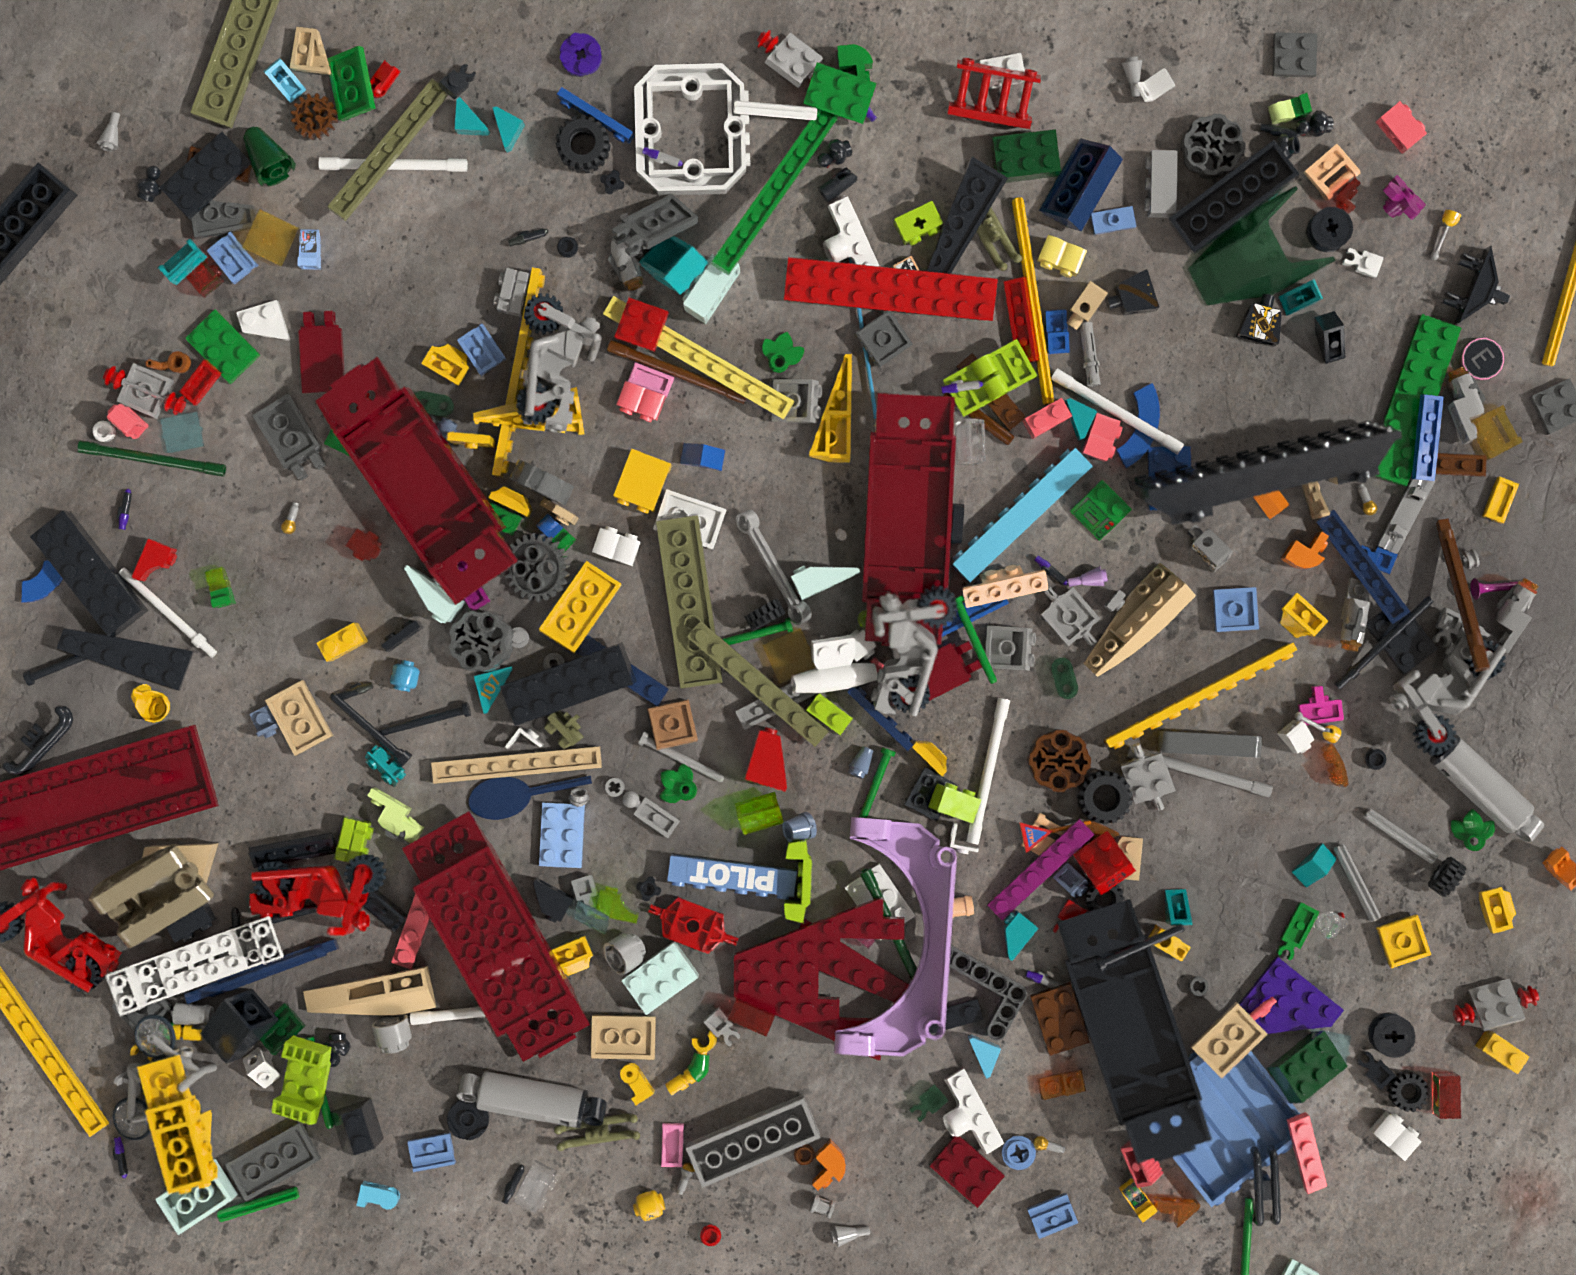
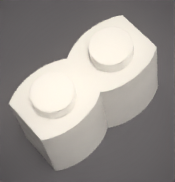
[592,526,641,566]
[1370,1111,1421,1161]

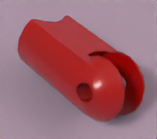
[370,60,401,98]

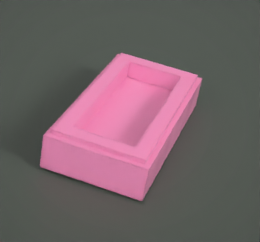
[628,362,674,398]
[661,1123,684,1167]

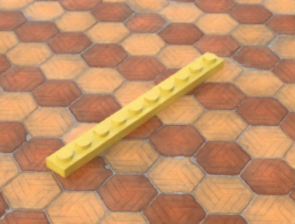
[603,296,794,420]

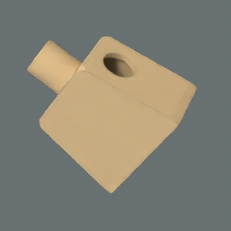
[1067,281,1108,330]

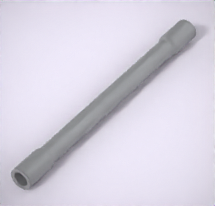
[1127,745,1273,798]

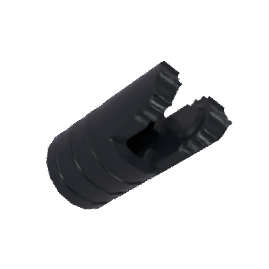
[818,167,858,203]

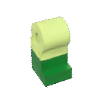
[1268,93,1312,124]

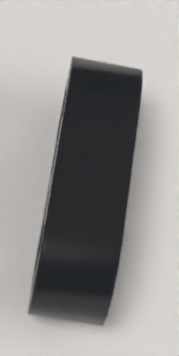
[951,503,965,544]

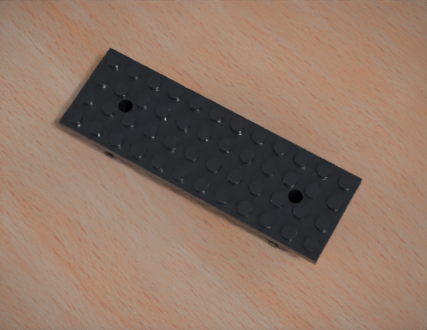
[1128,421,1402,525]

